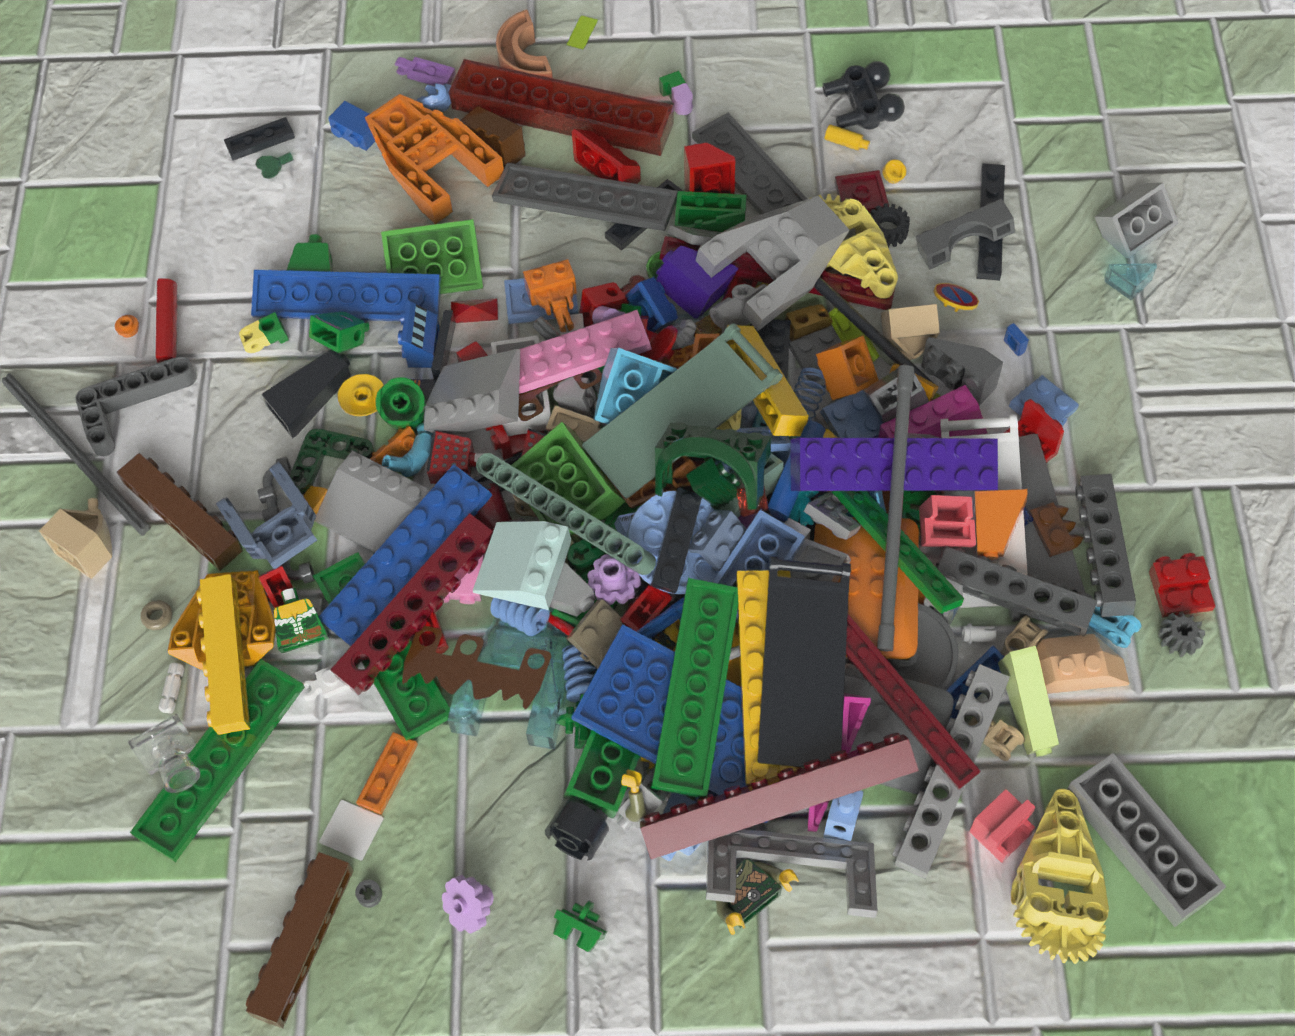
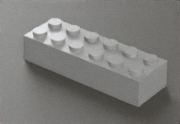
[1067,753,1226,927]

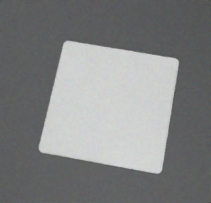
[319,800,384,861]

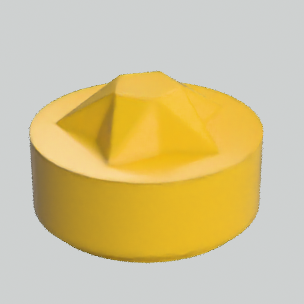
[882,159,906,184]

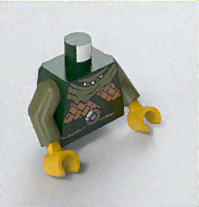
[716,859,799,935]

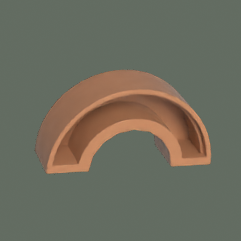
[496,9,554,92]

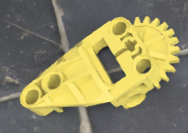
[811,194,898,299]
[1011,789,1109,964]

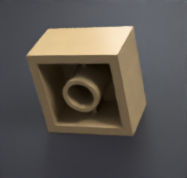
[881,304,940,366]
[39,498,112,579]

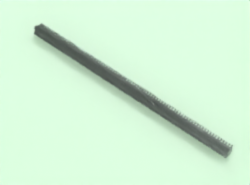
[2,373,151,536]

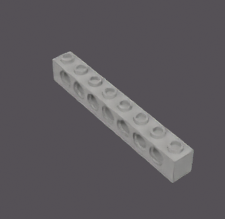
[893,664,1010,879]

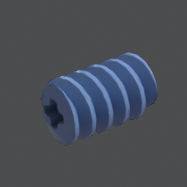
[490,597,550,636]
[562,645,597,703]

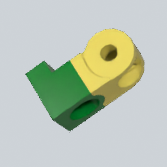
[239,312,289,353]

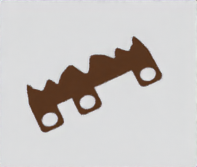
[402,626,551,710]

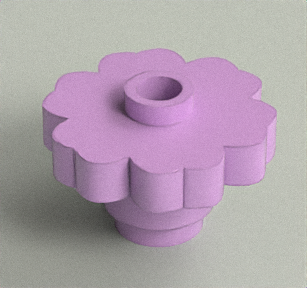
[588,554,641,605]
[442,875,494,933]

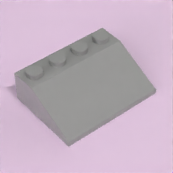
[424,349,520,435]
[315,451,430,553]

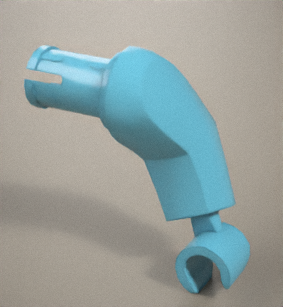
[382,423,433,477]

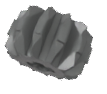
[1158,611,1205,658]

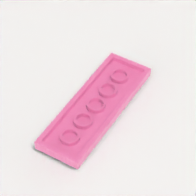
[519,310,652,394]

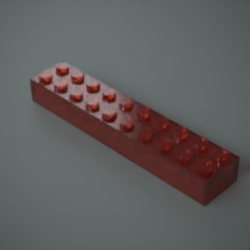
[449,59,674,156]

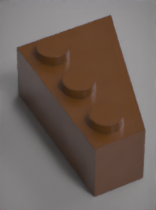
[460,106,526,168]

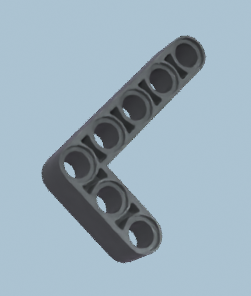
[75,356,197,457]

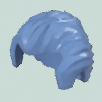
[416,83,455,112]

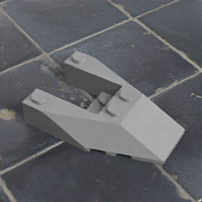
[696,196,849,331]

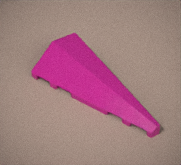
[808,693,871,832]

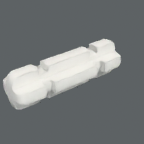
[159,663,185,714]

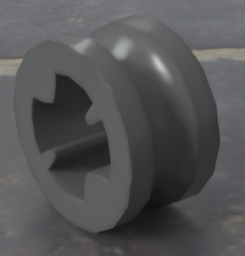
[355,880,382,908]

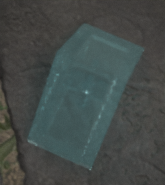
[1104,263,1157,300]

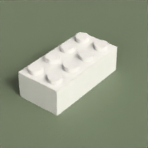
[491,335,551,436]

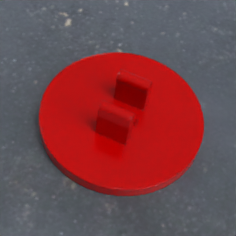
[644,325,678,362]

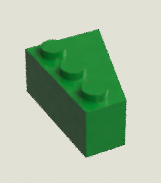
[674,191,747,238]

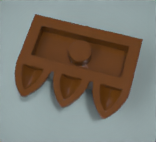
[1029,502,1083,557]

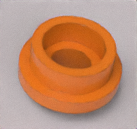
[115,315,139,338]

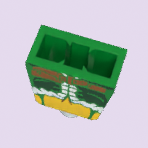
[274,588,329,653]

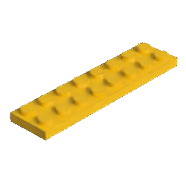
[736,570,801,786]

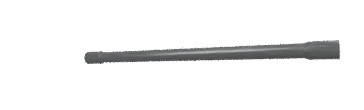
[877,365,914,651]

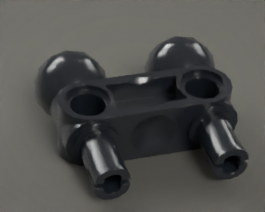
[822,61,905,130]

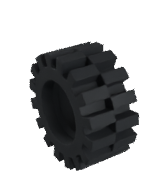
[870,203,910,248]

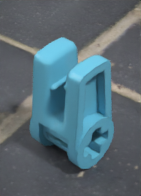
[1088,607,1141,648]

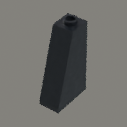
[261,349,351,439]

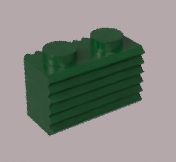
[686,457,743,510]

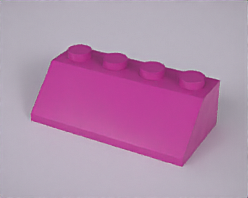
[878,385,988,438]

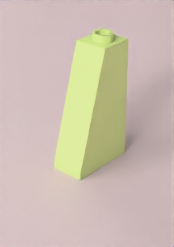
[998,646,1059,757]

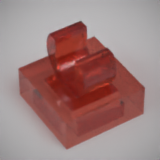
[737,486,768,517]

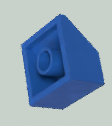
[625,277,678,333]

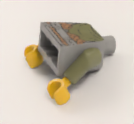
[617,757,669,830]

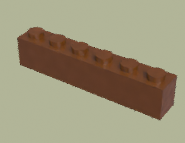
[117,453,242,571]
[246,852,353,1029]

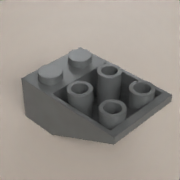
[921,337,1003,406]

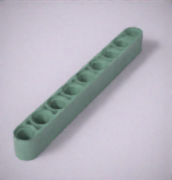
[476,453,656,575]

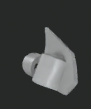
[710,284,766,333]

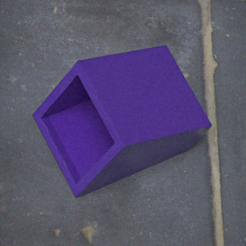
[656,246,738,321]

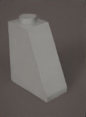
[550,562,596,616]

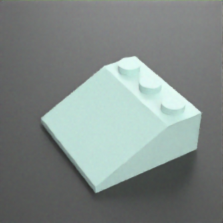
[473,521,571,610]

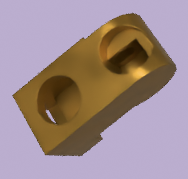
[785,304,833,341]

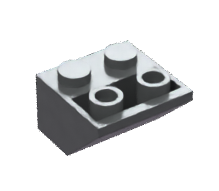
[863,364,929,424]

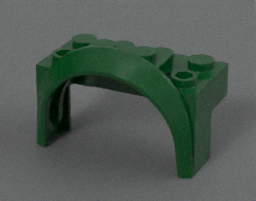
[655,422,771,510]

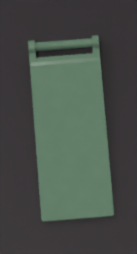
[582,323,783,499]

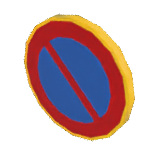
[933,283,979,312]

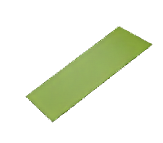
[566,15,598,50]

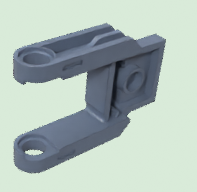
[216,461,317,569]

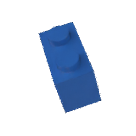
[328,101,375,151]

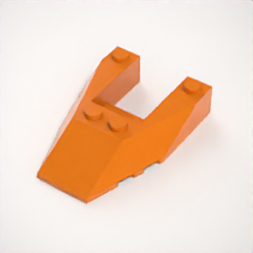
[365,94,504,224]

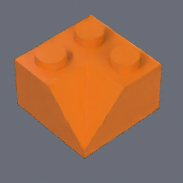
[816,335,879,400]

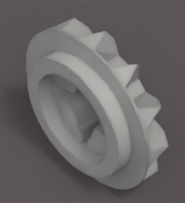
[671,319,696,350]

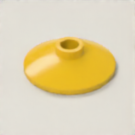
[338,374,384,417]

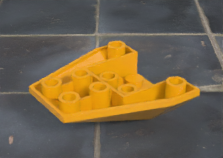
[168,570,276,669]

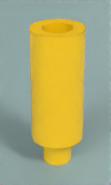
[824,124,870,151]

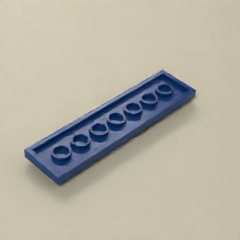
[251,270,441,321]
[318,464,492,646]

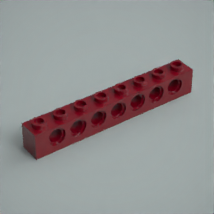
[330,513,493,696]

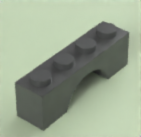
[916,199,1015,270]

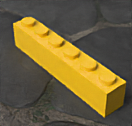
[726,325,809,436]
[197,574,250,735]

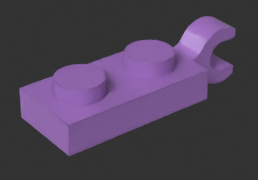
[395,57,456,86]

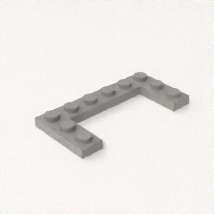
[706,829,878,918]

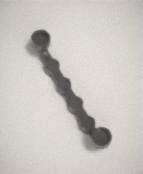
[258,456,315,584]

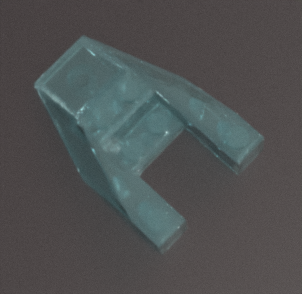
[447,607,568,750]

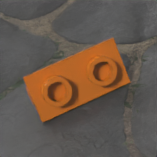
[370,426,416,467]

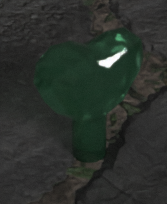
[255,152,294,179]

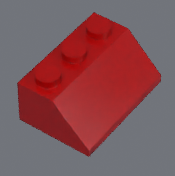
[572,129,641,184]
[684,143,736,194]

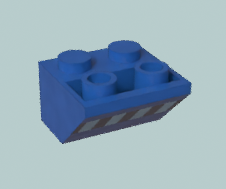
[398,301,440,368]

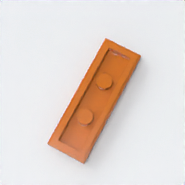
[356,732,418,815]

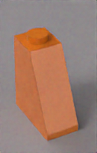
[974,489,1027,561]

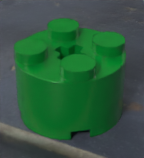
[376,377,428,430]

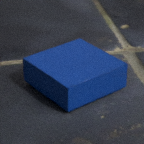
[1004,323,1029,357]

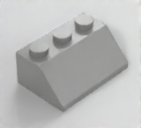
[1095,183,1179,258]

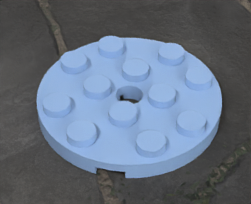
[627,491,719,594]

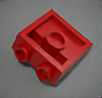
[1149,553,1216,618]

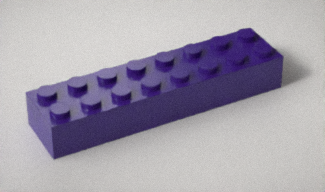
[791,438,998,491]

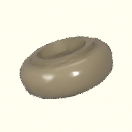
[140,600,173,630]

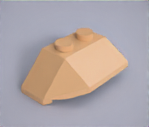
[1036,634,1129,694]

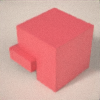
[919,495,976,548]
[969,789,1035,863]

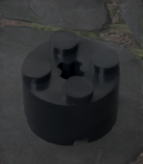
[545,796,609,861]

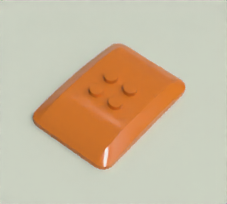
[814,517,919,659]

